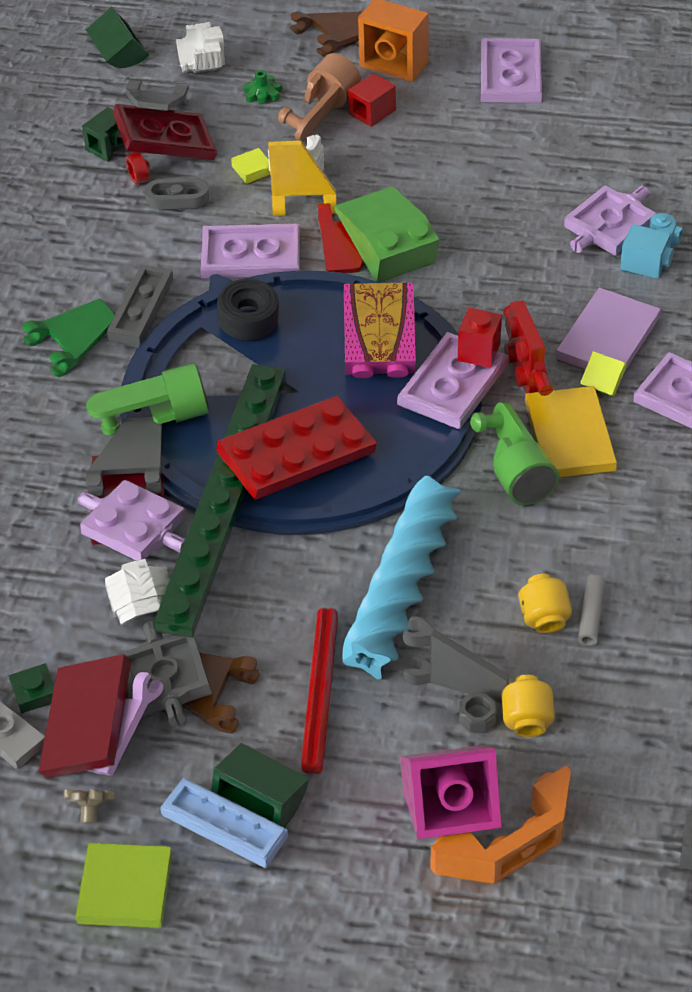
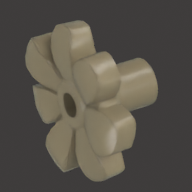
[63,789,116,823]

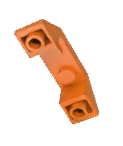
[430,765,571,884]

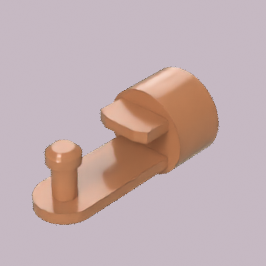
[278,53,361,142]

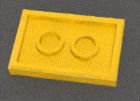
[525,386,617,478]

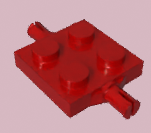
[503,300,553,396]

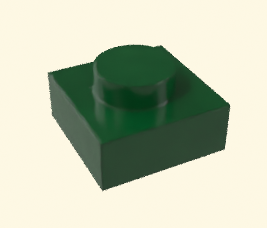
[8,663,54,714]

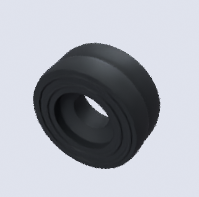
[217,278,279,341]

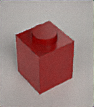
[348,73,396,127]
[457,307,502,368]

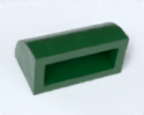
[86,6,149,68]
[211,743,309,828]

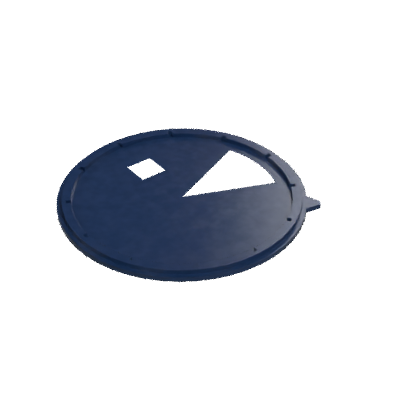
[120,270,482,535]

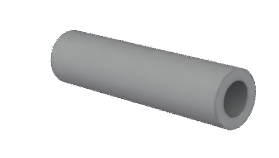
[578,575,605,646]

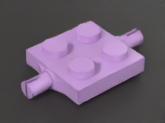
[564,185,657,256]
[78,480,185,561]

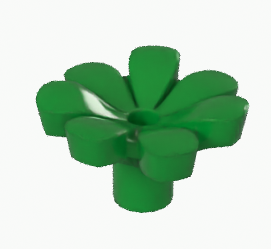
[243,70,283,104]

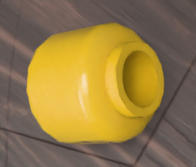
[518,573,572,634]
[502,675,555,737]

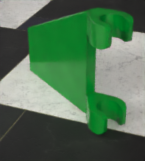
[22,298,115,377]

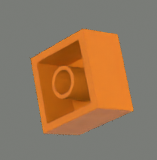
[358,0,429,82]

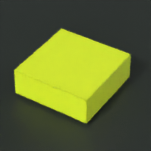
[231,148,270,184]
[580,351,627,397]

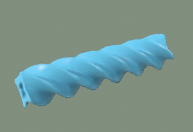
[342,476,461,679]

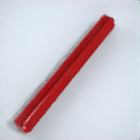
[301,607,338,774]

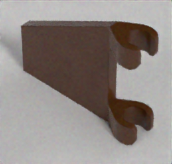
[290,11,363,57]
[182,653,260,734]

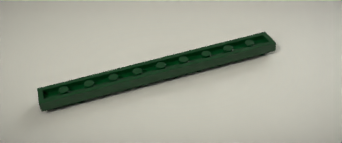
[154,364,286,638]

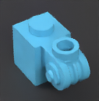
[620,213,683,279]

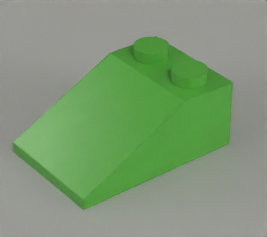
[334,186,439,282]

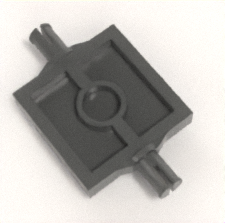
[118,620,212,727]

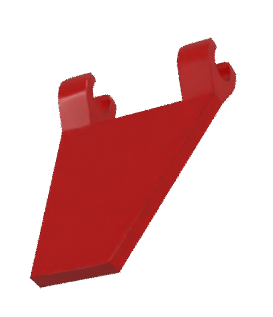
[318,203,364,274]

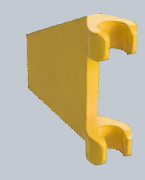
[268,141,337,217]

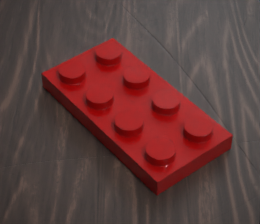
[216,396,377,500]

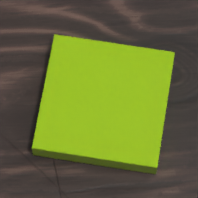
[75,843,172,928]

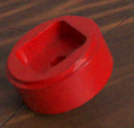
[126,152,150,185]

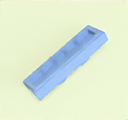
[160,777,288,868]

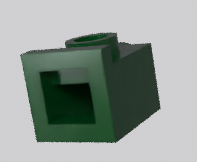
[82,107,124,162]

